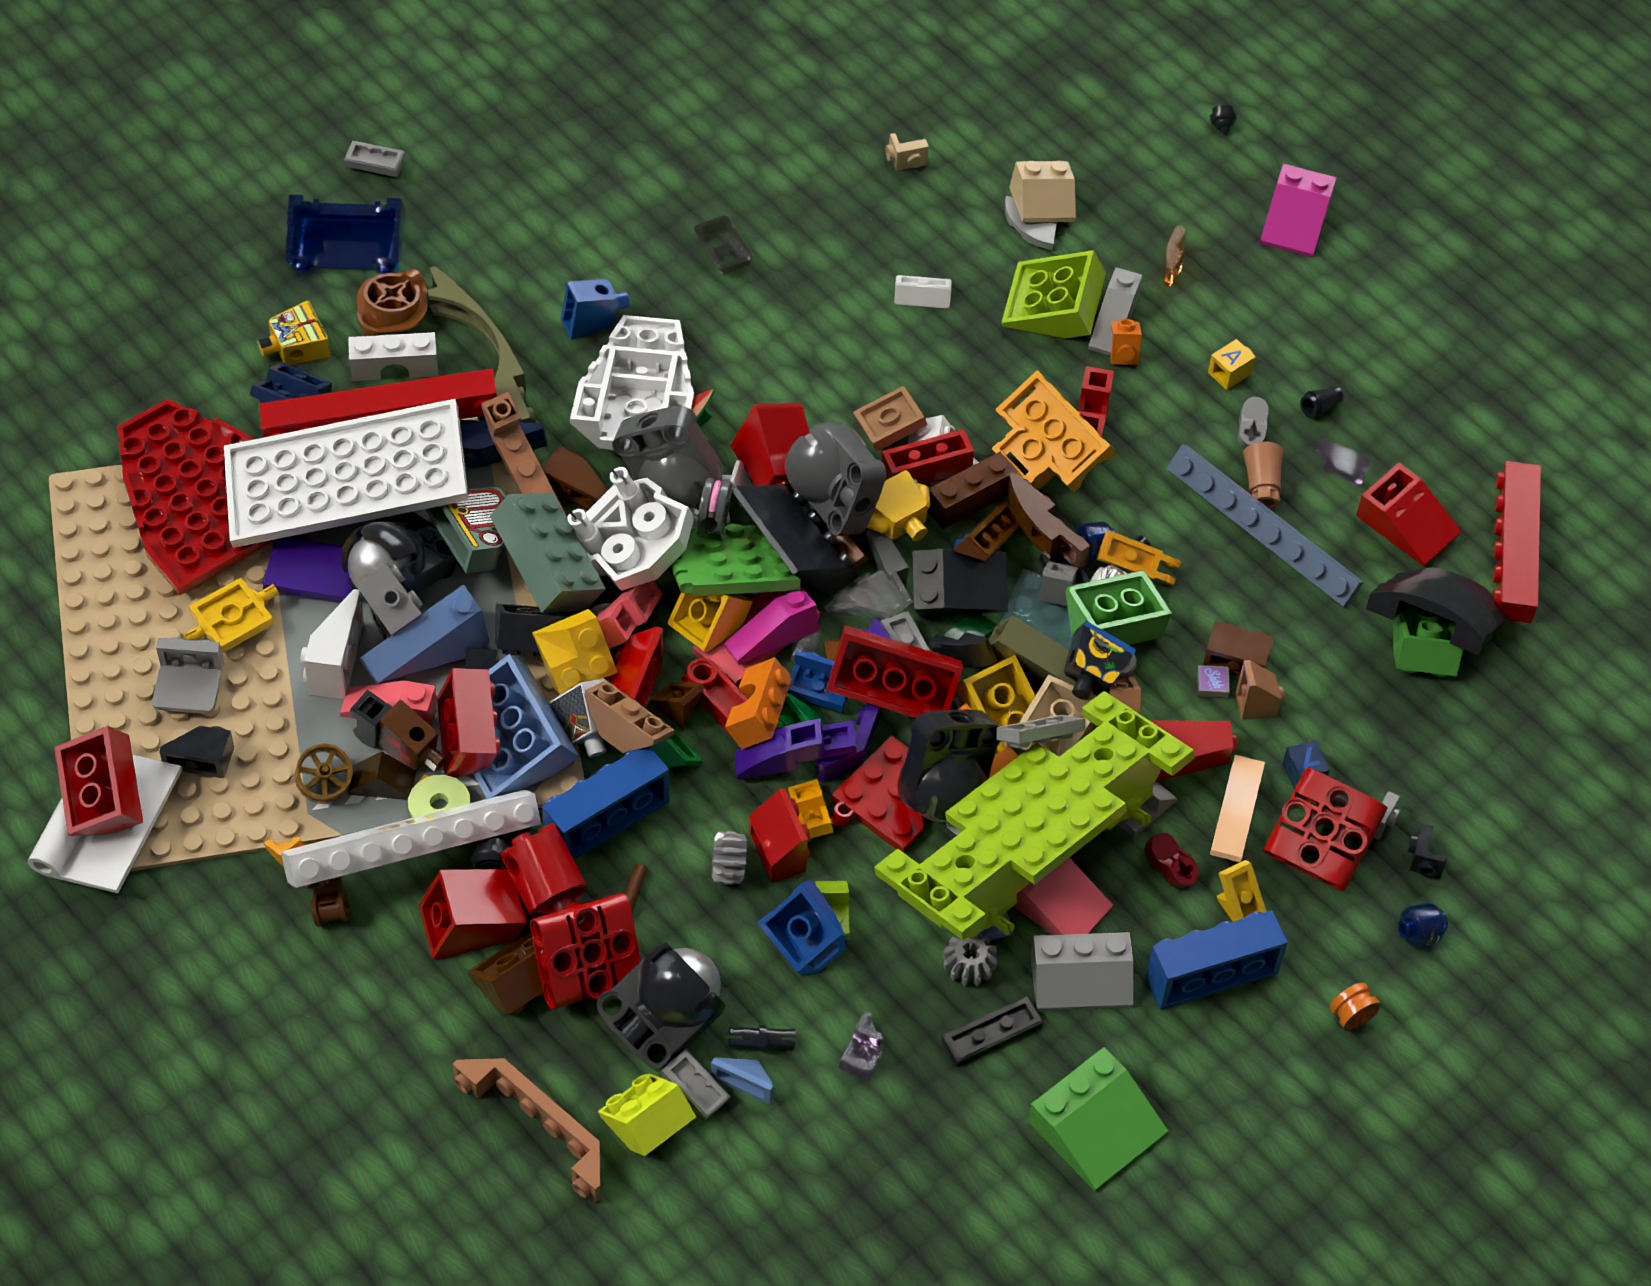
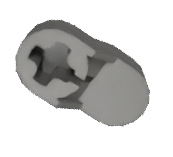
[1237,397,1268,448]

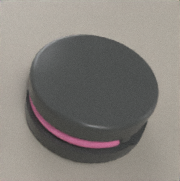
[697,478,732,536]

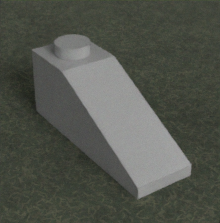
[1088,267,1142,356]

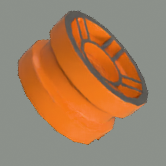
[1329,982,1382,1031]

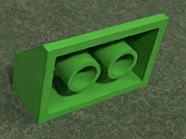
[1065,570,1172,645]

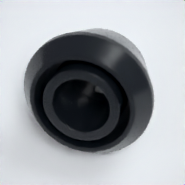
[471,835,510,869]

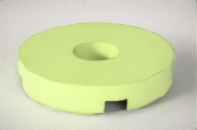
[408,775,471,818]

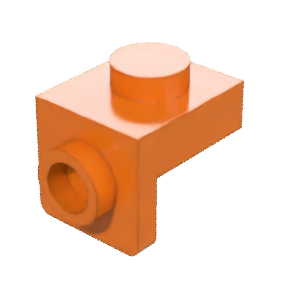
[1110,319,1142,365]

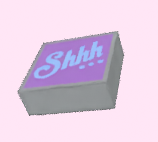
[1197,665,1230,698]

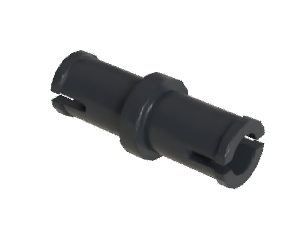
[728,1025,796,1051]

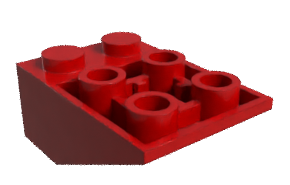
[1356,463,1462,567]

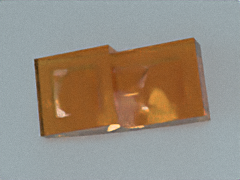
[1163,225,1187,287]

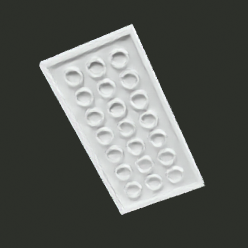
[224,399,469,548]

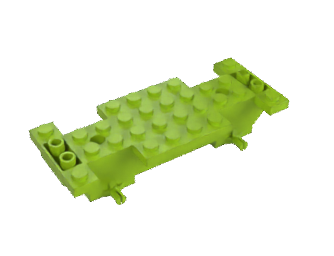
[874,691,1195,941]

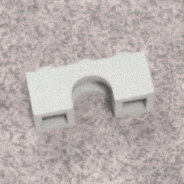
[348,332,438,381]

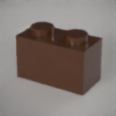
[1203,621,1274,677]

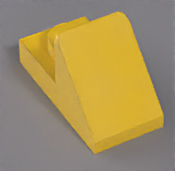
[1216,860,1267,922]

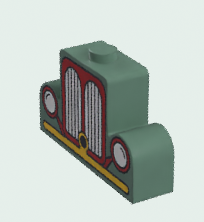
[425,487,506,574]

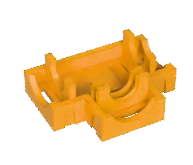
[992,370,1116,493]

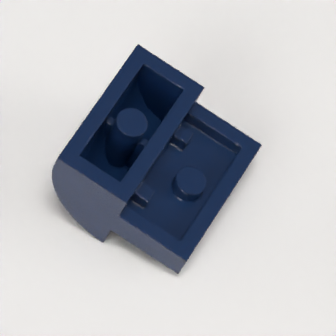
[250,363,333,403]

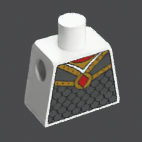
[548,679,607,758]

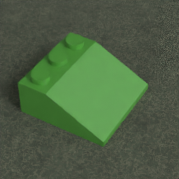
[1028,1047,1168,1192]

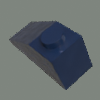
[460,420,548,467]

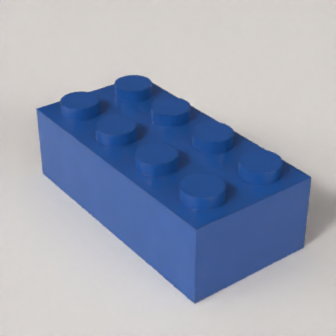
[542,746,669,860]
[1145,910,1288,1010]

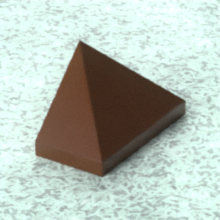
[650,682,705,730]

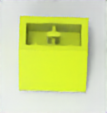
[597,1073,696,1156]

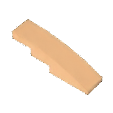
[1210,755,1265,862]

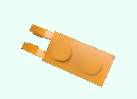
[1097,531,1181,586]

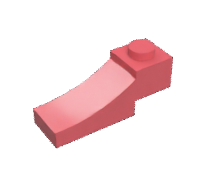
[597,580,663,649]

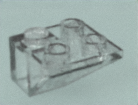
[824,570,913,620]

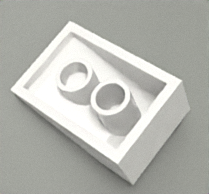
[300,589,365,699]

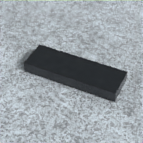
[941,996,1043,1067]

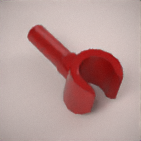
[816,802,853,839]

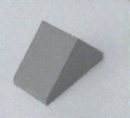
[1039,561,1078,606]

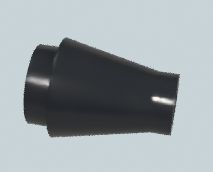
[1300,386,1343,418]

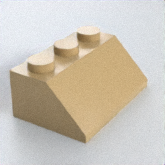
[1007,674,1097,757]

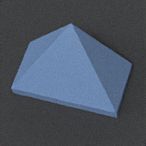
[711,1058,773,1105]

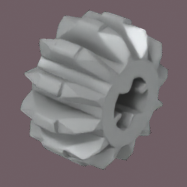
[711,831,747,885]
[943,934,998,986]

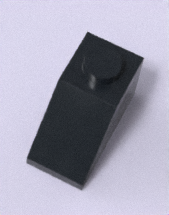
[159,725,235,778]

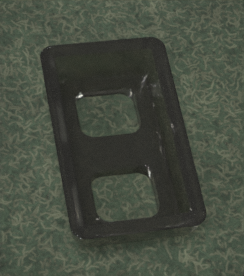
[694,215,753,274]

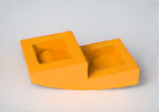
[788,779,834,839]

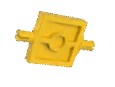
[183,577,279,654]

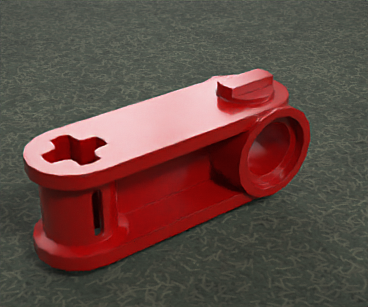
[682,658,748,738]

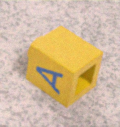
[1208,339,1256,390]

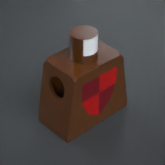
[378,699,447,772]

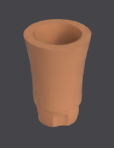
[1243,442,1284,510]

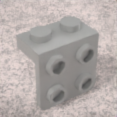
[152,637,224,714]

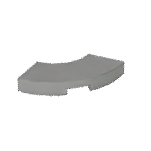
[1004,196,1057,250]

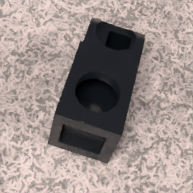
[350,690,392,747]

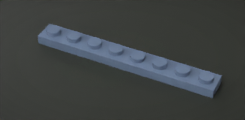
[1166,445,1364,607]

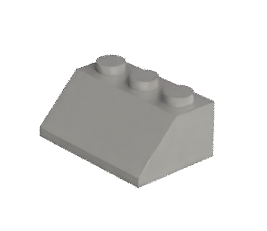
[1030,932,1133,1011]

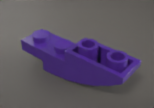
[735,718,858,780]

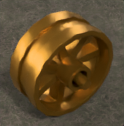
[294,743,353,804]

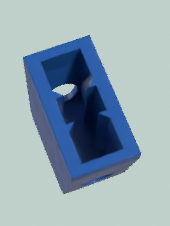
[561,279,630,339]

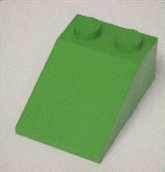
[1393,604,1463,677]

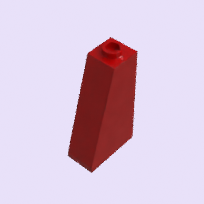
[1149,720,1237,781]

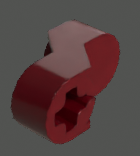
[1144,833,1198,889]

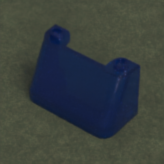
[285,194,406,274]

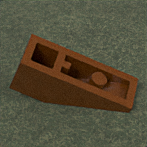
[542,446,608,511]

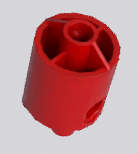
[500,823,588,916]

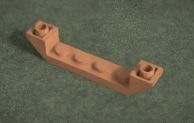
[481,392,576,534]
[452,1058,601,1204]

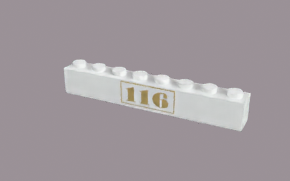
[281,790,541,888]

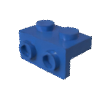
[787,650,848,713]

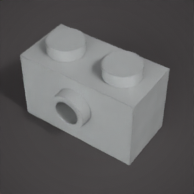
[355,563,423,635]

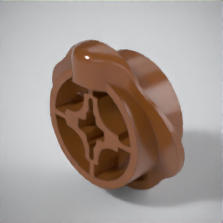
[357,269,428,336]

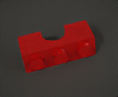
[1077,366,1114,457]

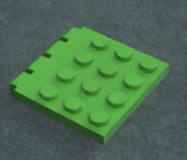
[670,524,801,596]

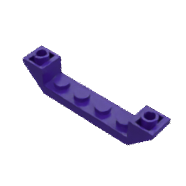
[815,619,891,783]

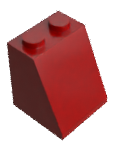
[730,403,810,490]
[418,869,527,960]

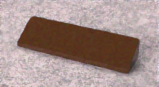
[953,501,1020,561]

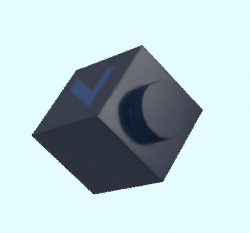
[1282,740,1330,790]

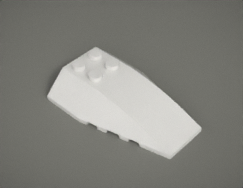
[570,315,694,451]

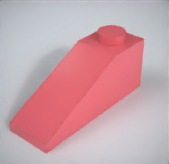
[340,681,438,727]

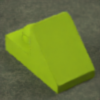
[815,881,850,940]

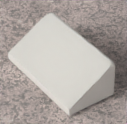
[894,275,952,308]

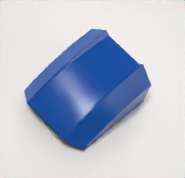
[757,879,846,975]

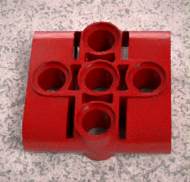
[1263,767,1388,892]
[530,893,641,1010]

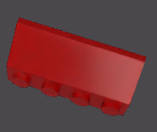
[826,625,963,718]

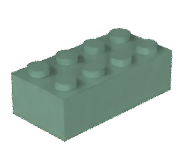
[490,493,606,613]

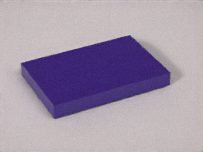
[263,537,353,602]

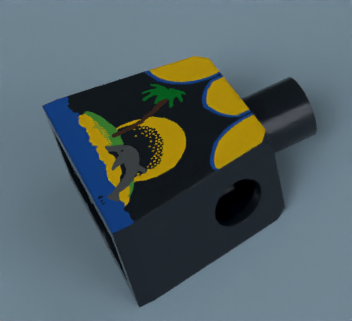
[1064,620,1136,700]

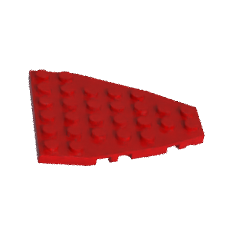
[117,399,275,596]

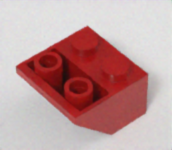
[748,788,811,883]

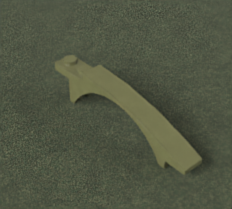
[427,266,536,423]

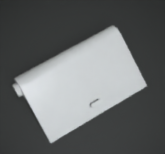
[27,755,183,893]

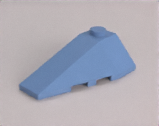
[359,585,490,684]

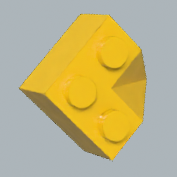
[532,609,617,695]

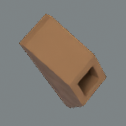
[584,680,674,753]

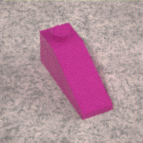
[724,587,819,665]

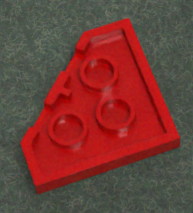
[831,735,923,853]

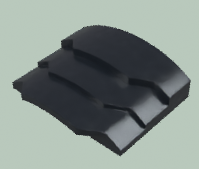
[1366,568,1507,655]

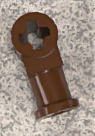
[311,875,351,927]

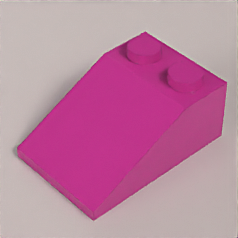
[1259,164,1336,258]

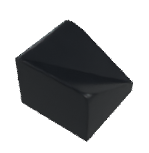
[465,648,499,670]

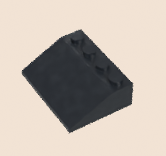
[731,484,859,599]

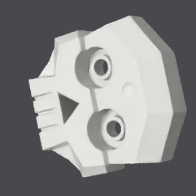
[568,467,694,591]

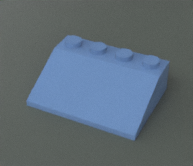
[473,654,579,799]

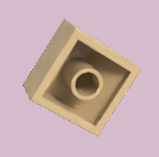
[1009,161,1076,222]

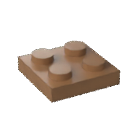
[853,386,928,452]

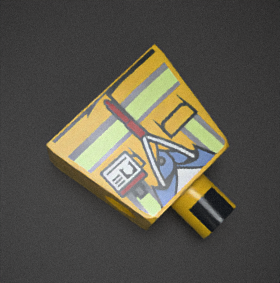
[257,301,331,365]

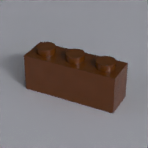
[927,451,1017,529]

